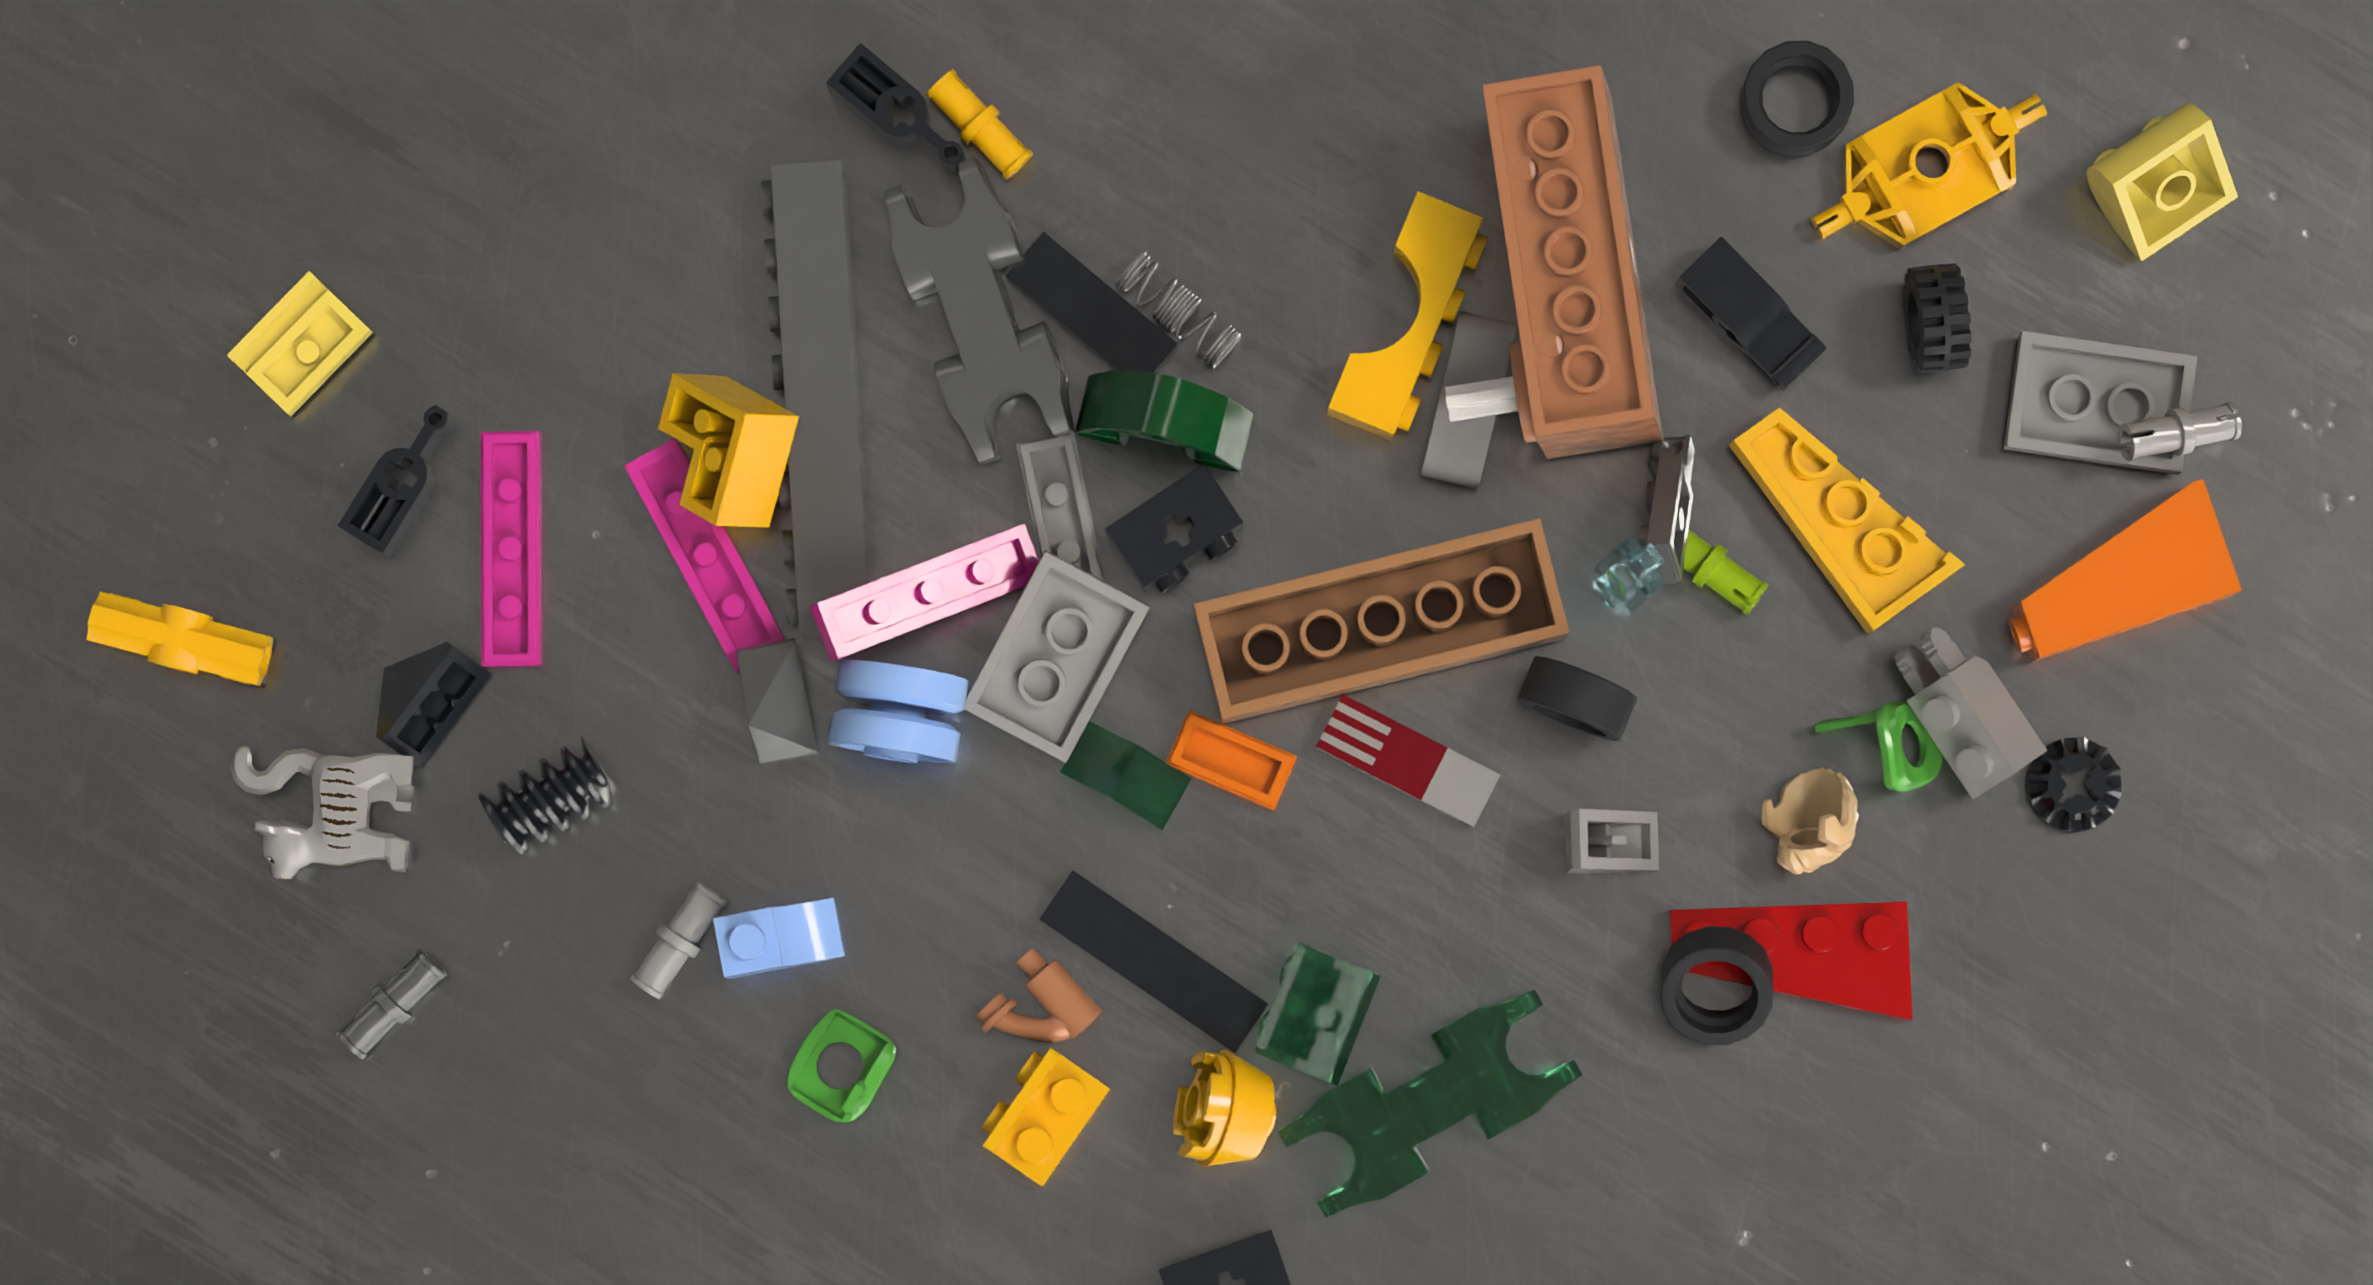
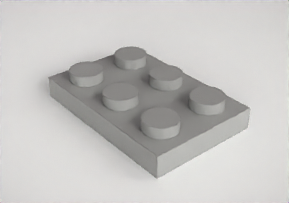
[2003,331,2198,475]
[964,550,1150,763]

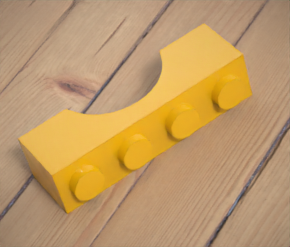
[1327,191,1488,442]

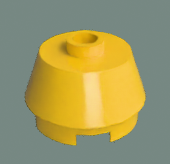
[1173,1049,1276,1167]

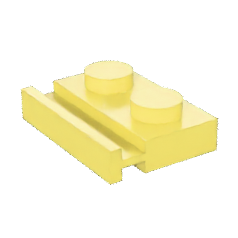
[227,271,373,416]

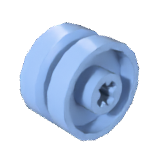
[827,660,969,764]

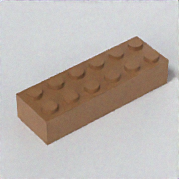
[1194,518,1570,724]

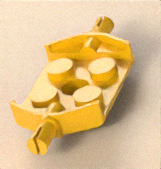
[1810,82,2047,250]

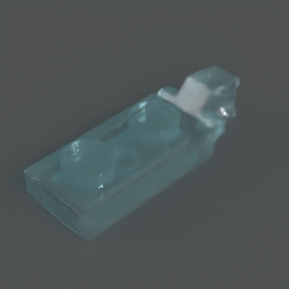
[1594,535,1667,617]

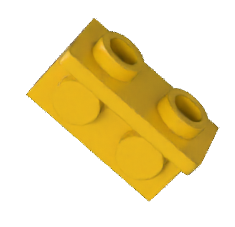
[981,1048,1110,1187]

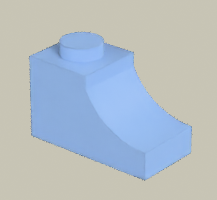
[713,898,846,979]

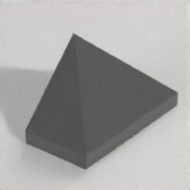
[737,638,818,763]

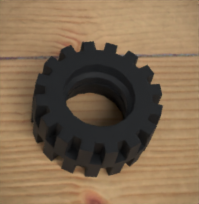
[1903,263,1971,373]

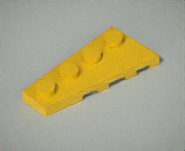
[1729,407,1965,635]

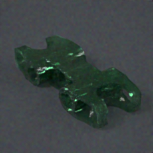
[1278,989,1582,1218]

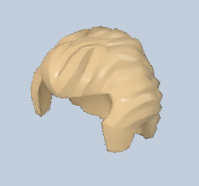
[1762,767,1859,875]

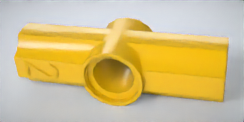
[86,591,274,686]

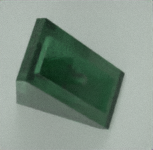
[1060,721,1192,831]

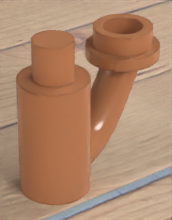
[975,948,1104,1042]

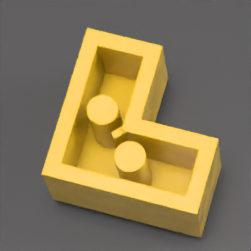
[658,373,799,527]

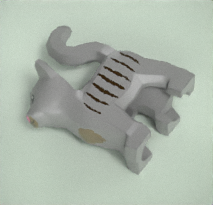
[230,745,414,880]

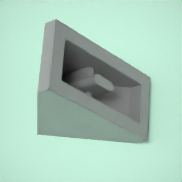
[1565,809,1659,873]

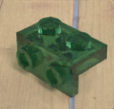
[1255,942,1381,1086]

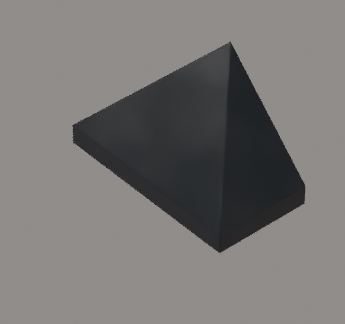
[376,642,491,769]

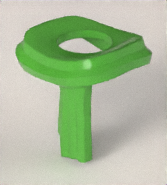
[1814,700,1943,791]
[787,1009,896,1123]

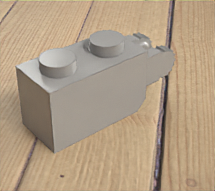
[1894,626,2047,800]

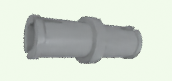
[2117,402,2242,461]
[630,880,727,1000]

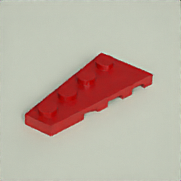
[1668,902,1913,1021]

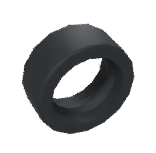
[1740,41,1854,157]
[1517,656,1637,742]
[1661,926,1773,1045]

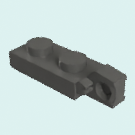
[1640,435,1695,585]

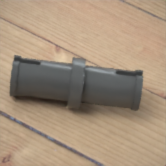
[336,948,447,1059]

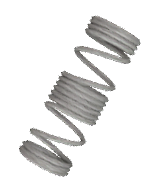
[1116,252,1241,368]

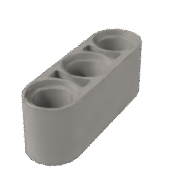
[1421,311,1517,489]

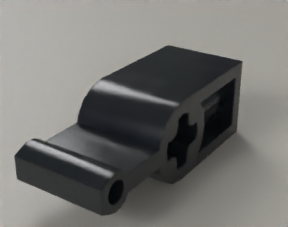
[826,43,966,175]
[1675,236,1827,391]
[338,405,455,559]

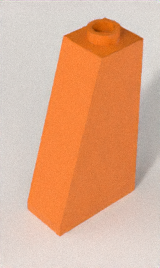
[2009,479,2242,663]

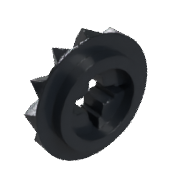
[2027,737,2123,832]

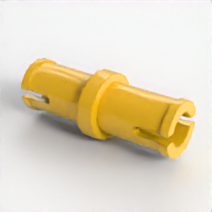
[926,69,1034,180]

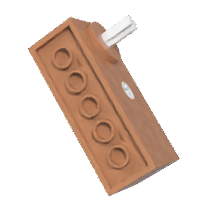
[1445,65,1664,459]

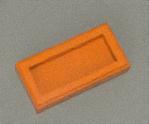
[1165,710,1297,812]

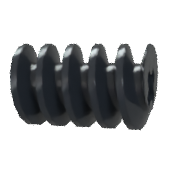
[478,737,612,854]

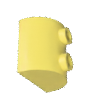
[2086,103,2238,261]

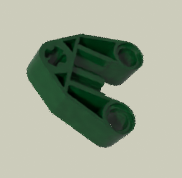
[1074,370,1254,472]

